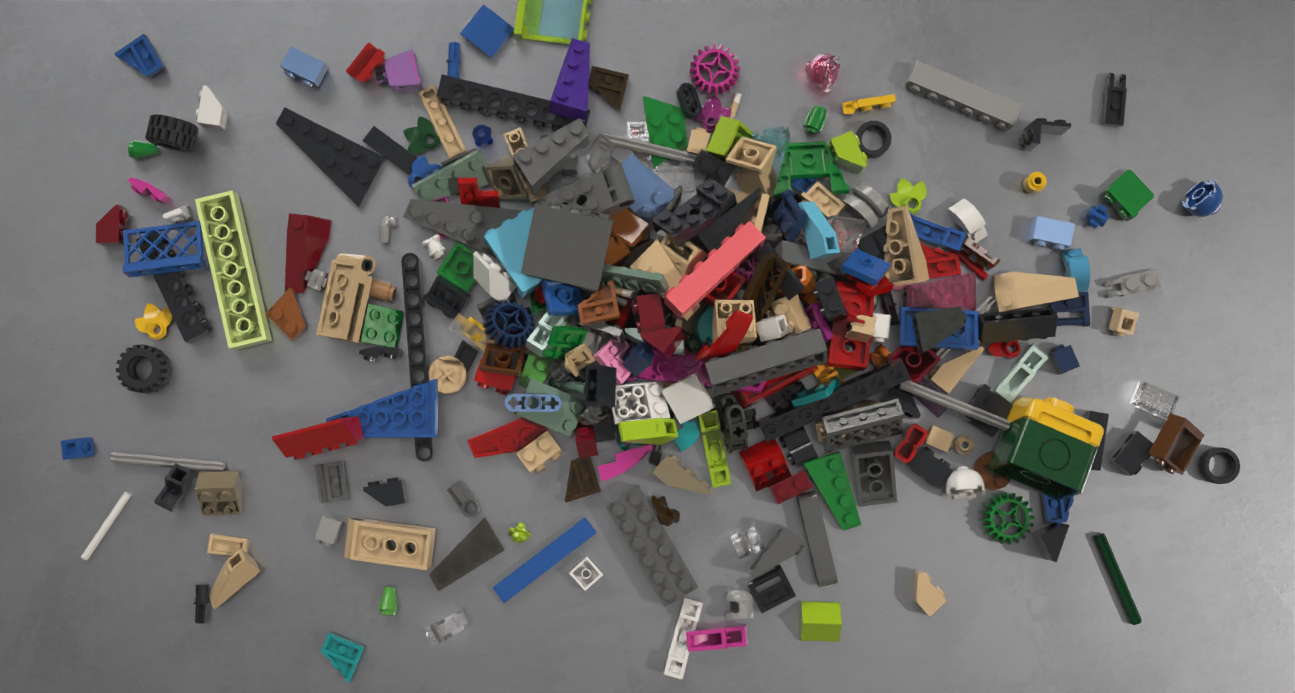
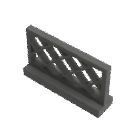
[822,399,904,452]

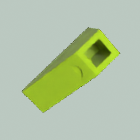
[618,418,678,445]

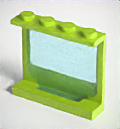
[514,0,592,45]

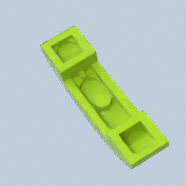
[698,409,731,488]

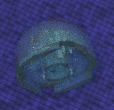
[752,126,790,158]

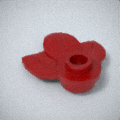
[987,340,1021,359]

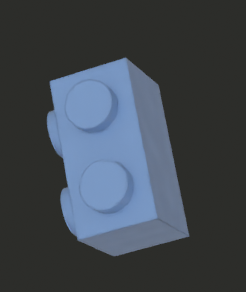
[280,46,328,87]

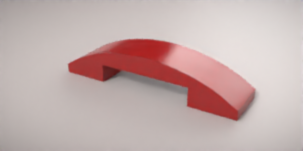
[695,310,753,363]

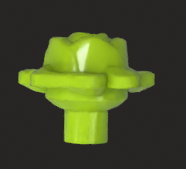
[508,523,531,543]

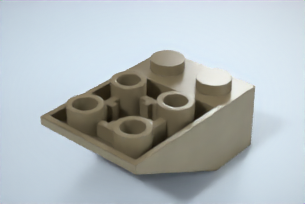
[652,454,712,495]

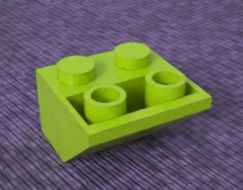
[828,131,868,174]

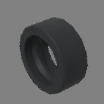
[856,121,892,158]
[1199,447,1240,484]

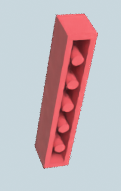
[664,221,766,319]

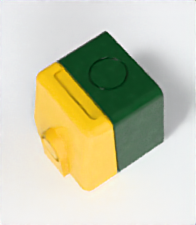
[987,397,1104,500]

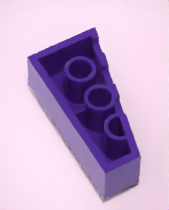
[549,38,590,123]

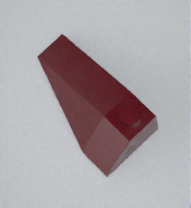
[285,213,332,294]

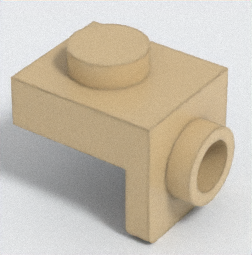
[564,343,595,377]

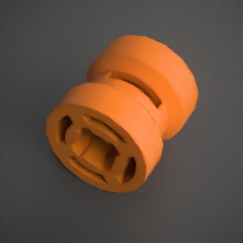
[868,344,891,368]

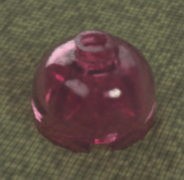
[806,53,840,93]

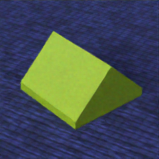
[800,601,842,642]

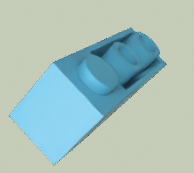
[798,202,840,260]

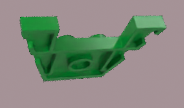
[774,141,849,198]

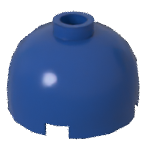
[1182,179,1223,217]

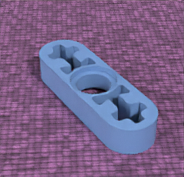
[504,394,562,412]

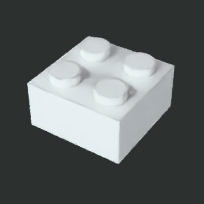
[569,556,603,591]

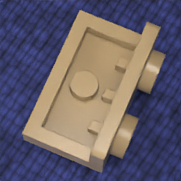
[801,181,846,224]
[517,431,562,474]

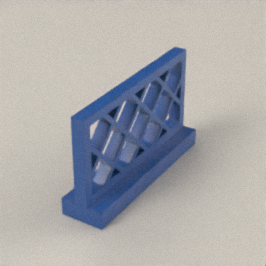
[122,221,206,278]

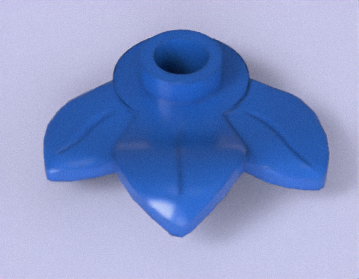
[408,155,443,189]

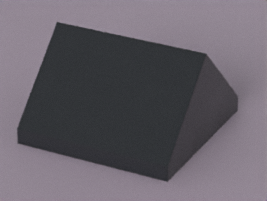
[1031,523,1069,562]

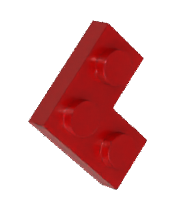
[458,178,500,208]

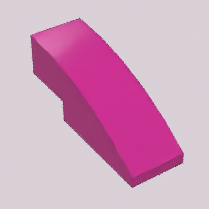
[597,444,653,481]
[686,624,748,652]

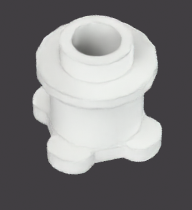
[422,234,446,259]

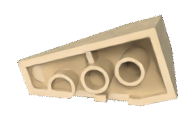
[883,206,929,286]

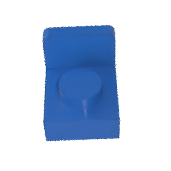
[61,437,94,460]

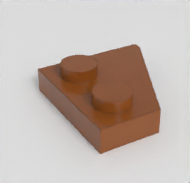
[578,280,620,326]
[265,287,307,340]

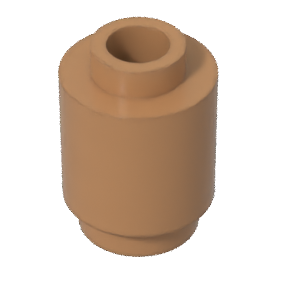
[369,279,397,302]

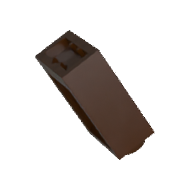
[1148,413,1204,475]

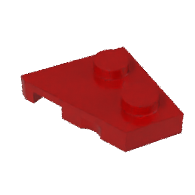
[920,243,961,279]

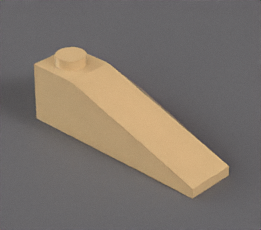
[994,271,1079,312]

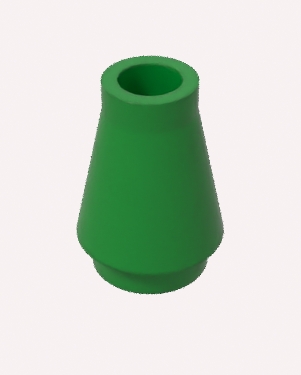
[128,140,158,159]

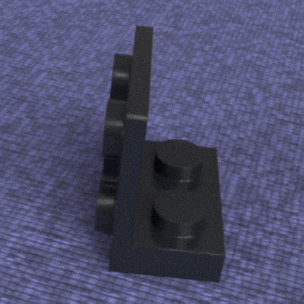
[960,384,1013,437]

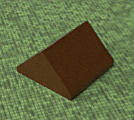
[480,342,525,378]

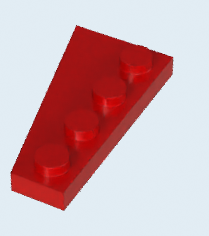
[467,417,547,458]

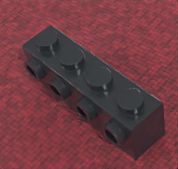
[978,307,1058,344]

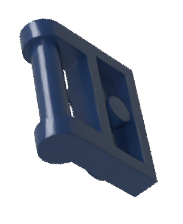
[772,190,808,241]
[1049,292,1090,328]

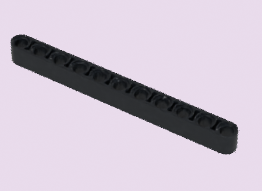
[401,253,436,462]

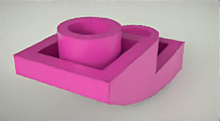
[128,178,171,204]

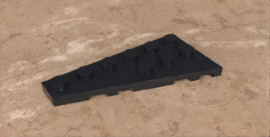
[276,107,386,208]

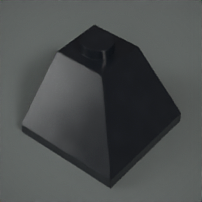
[879,385,921,419]

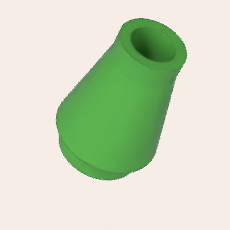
[378,587,398,616]

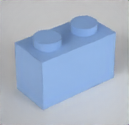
[1028,216,1075,251]

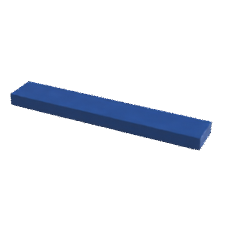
[493,517,597,603]

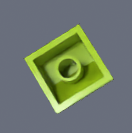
[706,116,757,169]

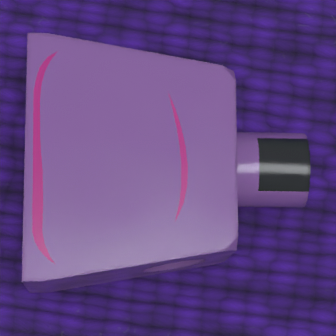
[375,49,423,91]

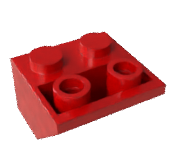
[739,439,791,491]

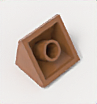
[610,209,651,247]

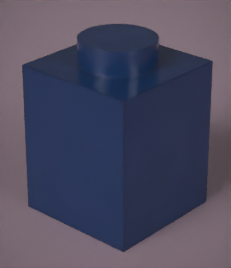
[622,341,655,376]
[1048,344,1080,375]

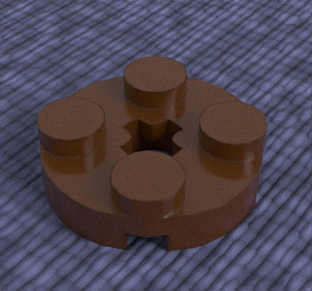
[972,452,1011,490]

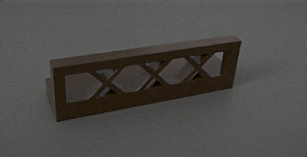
[741,252,791,328]

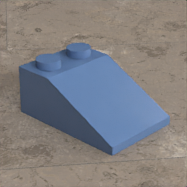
[621,153,675,224]

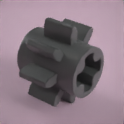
[550,358,573,382]

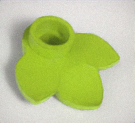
[889,178,927,214]

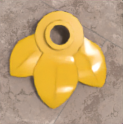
[134,303,173,340]

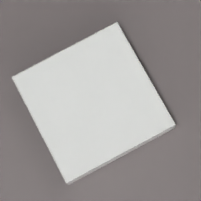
[662,373,715,424]

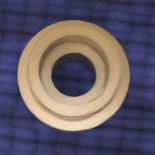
[954,435,974,455]

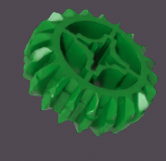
[981,492,1035,545]

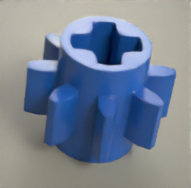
[1085,204,1110,229]

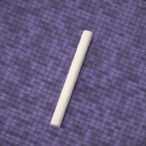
[81,492,131,561]

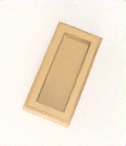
[207,534,250,557]

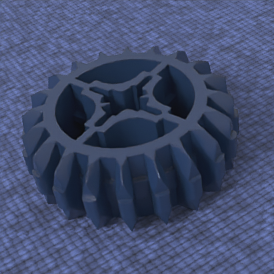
[483,299,535,351]

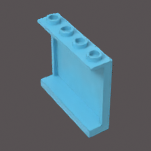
[483,200,545,298]

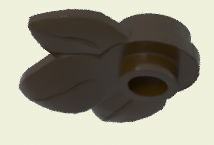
[651,495,680,526]

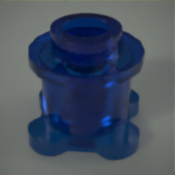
[472,124,493,147]

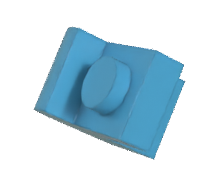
[1061,248,1090,292]

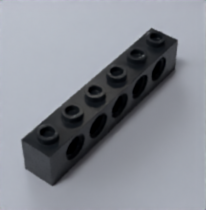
[136,231,211,344]

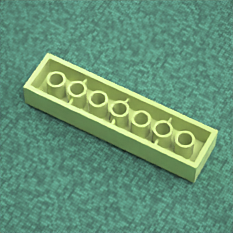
[195,190,272,350]

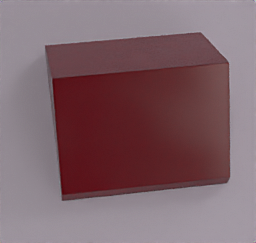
[640,326,684,360]
[886,346,942,384]

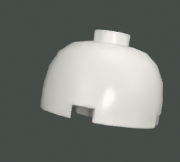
[945,466,986,500]

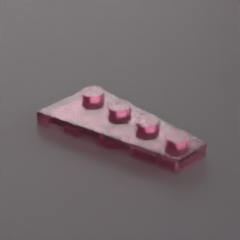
[907,272,976,310]

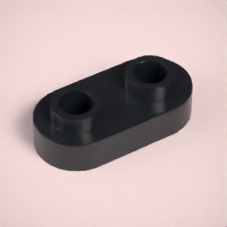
[676,83,702,120]

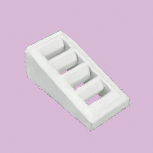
[163,205,194,224]

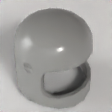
[725,590,754,621]

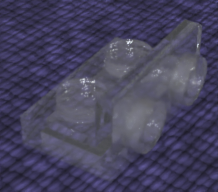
[656,163,694,192]

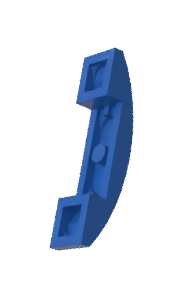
[894,207,966,252]

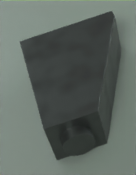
[911,306,966,355]

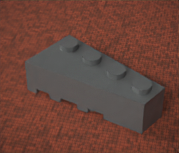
[513,118,591,195]

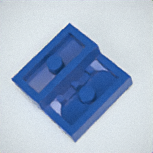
[459,4,514,58]

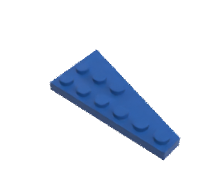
[326,379,438,438]

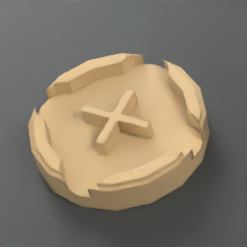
[428,356,467,394]

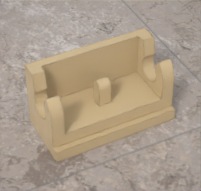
[845,315,877,343]

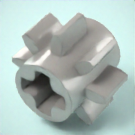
[305,268,328,291]

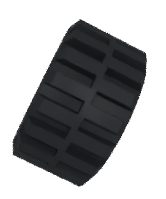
[145,114,199,152]
[116,344,171,394]

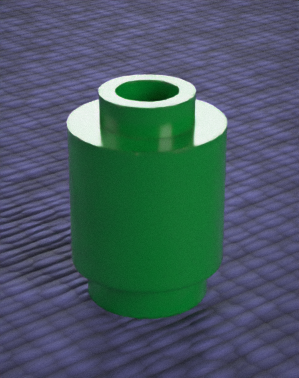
[803,105,827,135]

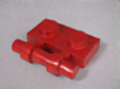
[847,274,894,297]

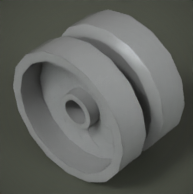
[842,182,890,230]

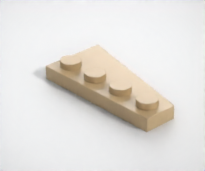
[630,239,700,321]

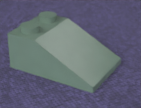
[514,378,585,437]

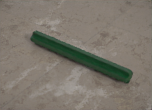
[1094,533,1142,625]

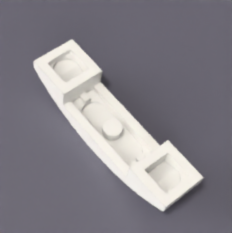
[664,598,703,679]

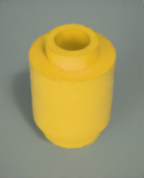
[1023,172,1047,194]

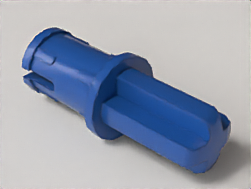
[446,42,461,78]

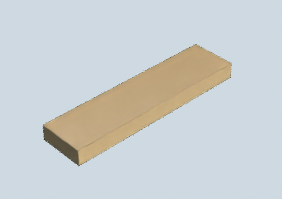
[418,84,467,159]

